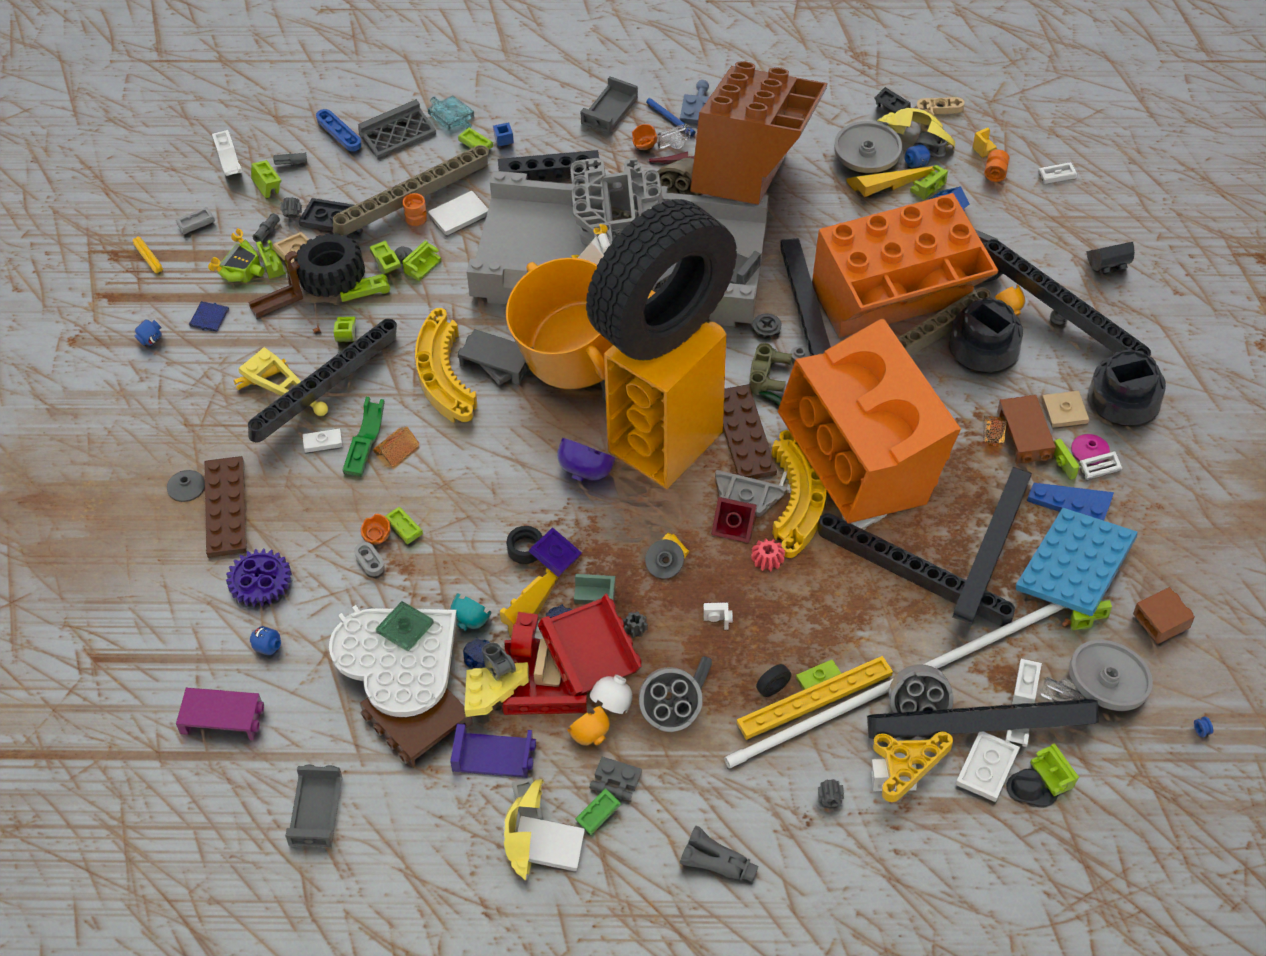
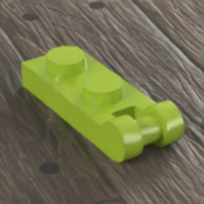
[340,274,390,302]

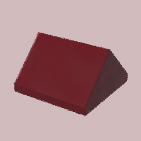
[711,497,757,543]

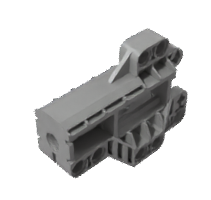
[571,158,663,246]

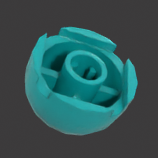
[450,593,492,631]

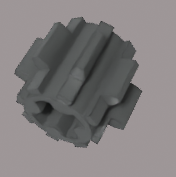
[280,197,302,218]
[623,611,648,638]
[818,779,844,807]

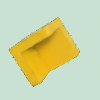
[972,127,997,158]

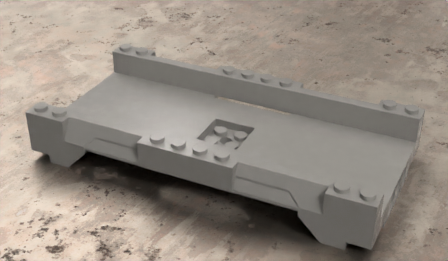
[467,171,768,326]

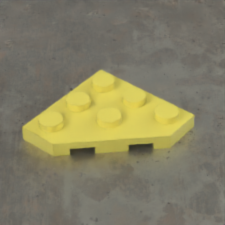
[465,662,529,717]

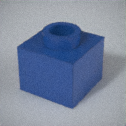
[493,122,514,146]

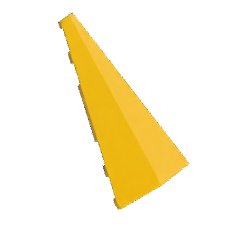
[846,166,935,197]
[500,568,559,637]

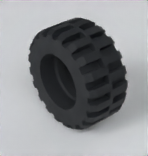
[294,233,365,297]

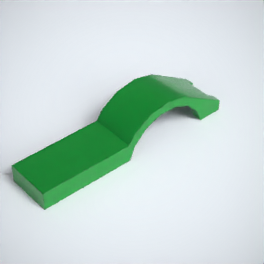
[342,396,385,477]

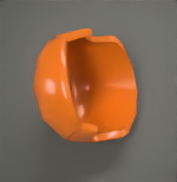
[632,124,657,150]
[360,514,390,545]

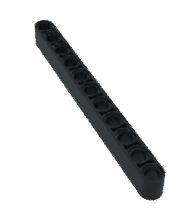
[780,238,831,356]
[985,239,1151,356]
[248,319,397,443]
[952,467,1032,625]
[818,513,1015,627]
[867,699,1099,739]

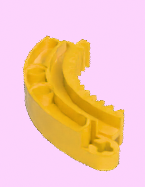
[415,308,477,423]
[771,430,826,558]

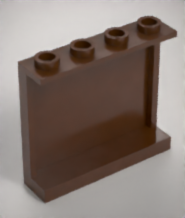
[360,688,473,768]

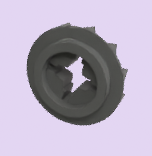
[753,313,782,338]

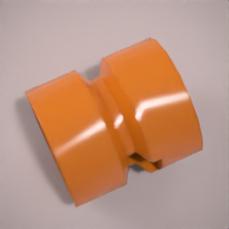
[984,149,1010,182]
[403,193,427,226]

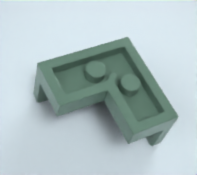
[574,574,616,604]

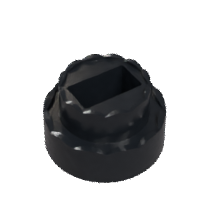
[949,298,1023,372]
[1088,349,1166,425]

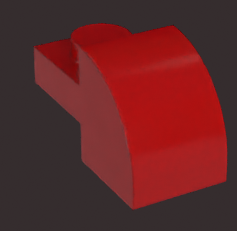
[511,612,539,658]

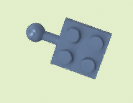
[680,80,709,124]

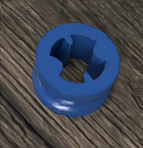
[1194,716,1213,737]

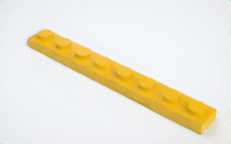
[736,656,893,740]

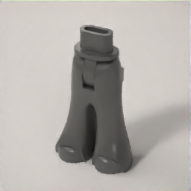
[680,825,759,882]

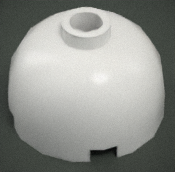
[590,675,632,714]

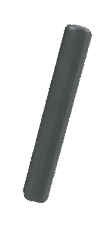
[675,656,712,724]

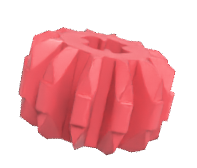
[751,538,785,572]

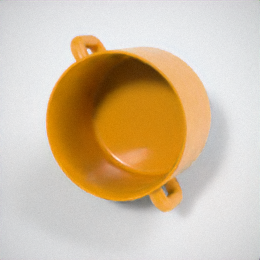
[506,258,613,389]

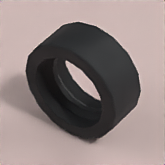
[506,526,543,564]

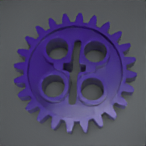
[226,548,292,607]

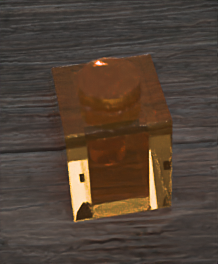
[983,415,1006,446]

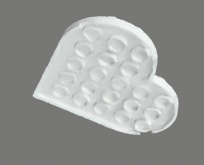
[329,609,457,717]

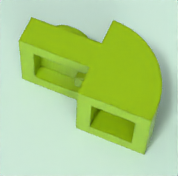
[370,241,401,274]
[333,316,356,342]
[1070,600,1112,631]

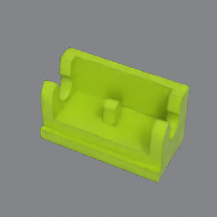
[251,160,282,198]
[910,165,948,200]
[256,240,286,279]
[402,240,441,281]
[1030,743,1079,796]

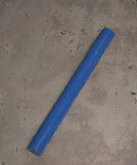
[646,98,696,137]

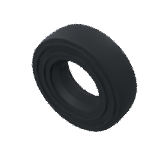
[756,664,792,697]

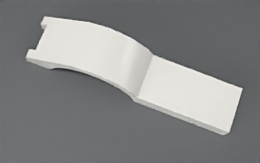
[212,130,242,176]
[1005,659,1042,747]

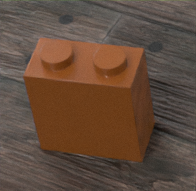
[1133,587,1195,644]

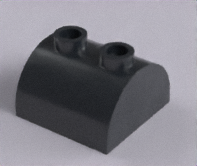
[1086,241,1135,274]

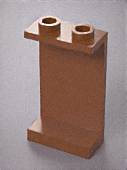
[997,395,1056,464]

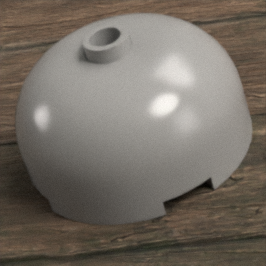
[889,664,954,713]
[638,667,702,732]

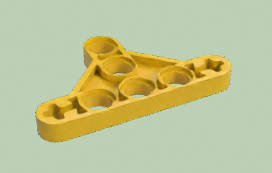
[873,732,953,802]

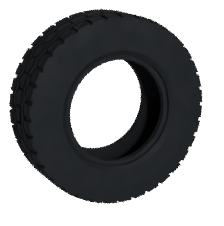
[586,199,737,361]

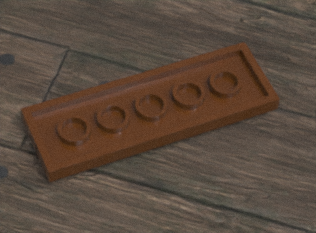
[723,384,777,479]
[204,456,247,558]

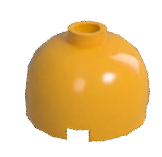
[994,285,1026,316]
[567,706,610,746]

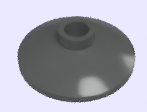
[167,470,205,502]
[645,539,684,579]

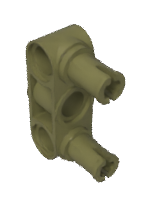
[749,343,792,395]

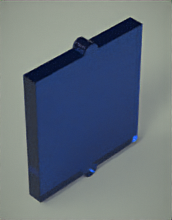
[189,301,229,332]

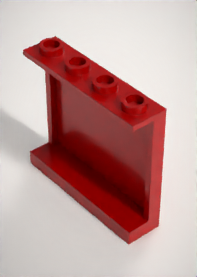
[538,594,642,696]
[503,638,587,715]

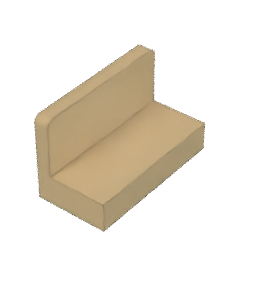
[534,639,561,687]

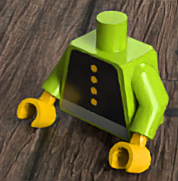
[208,228,265,283]

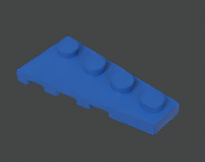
[1027,483,1114,521]

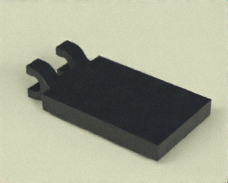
[298,198,363,236]

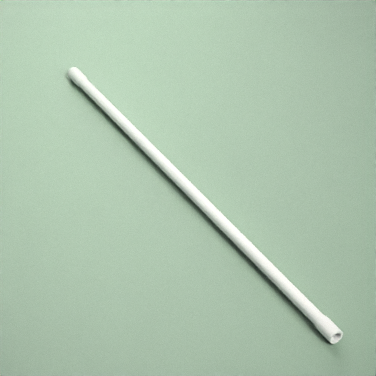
[724,603,1066,769]

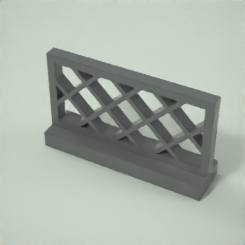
[358,99,436,158]

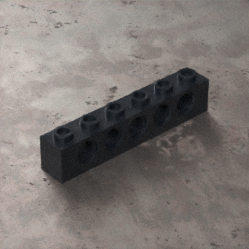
[498,150,599,181]

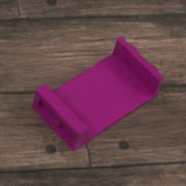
[176,687,264,740]

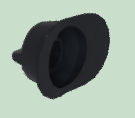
[1006,769,1058,806]

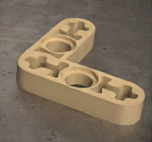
[916,97,965,134]

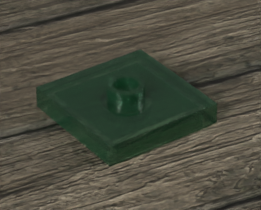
[376,601,434,651]

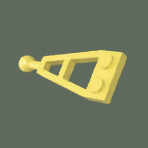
[239,347,328,416]

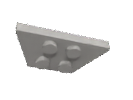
[715,470,787,517]

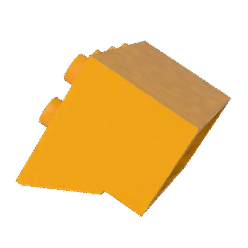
[604,290,726,489]

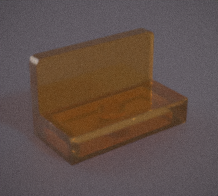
[373,426,419,466]

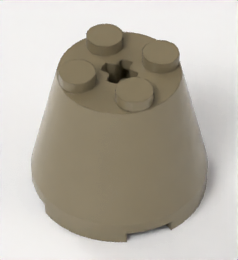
[651,158,701,196]

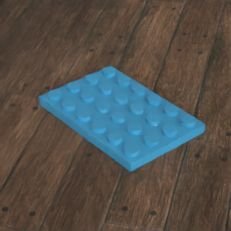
[1016,508,1138,616]

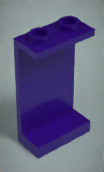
[450,724,536,778]

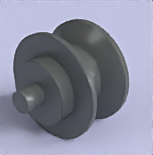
[395,246,413,264]

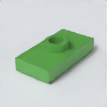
[575,788,621,835]

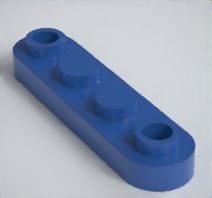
[316,109,362,151]

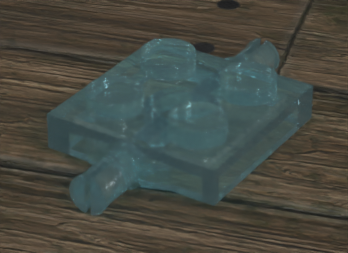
[428,95,474,129]

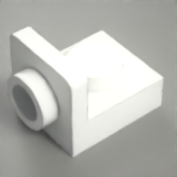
[703,603,733,630]

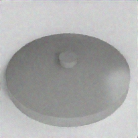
[834,121,902,173]
[1069,640,1153,711]

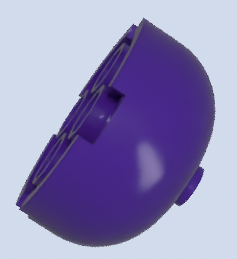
[557,437,616,481]

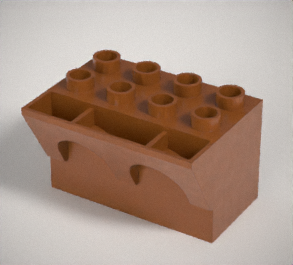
[690,61,828,205]

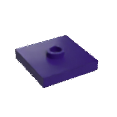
[529,527,582,577]

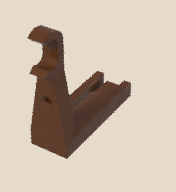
[248,251,303,318]

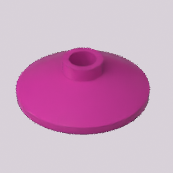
[1071,434,1110,465]

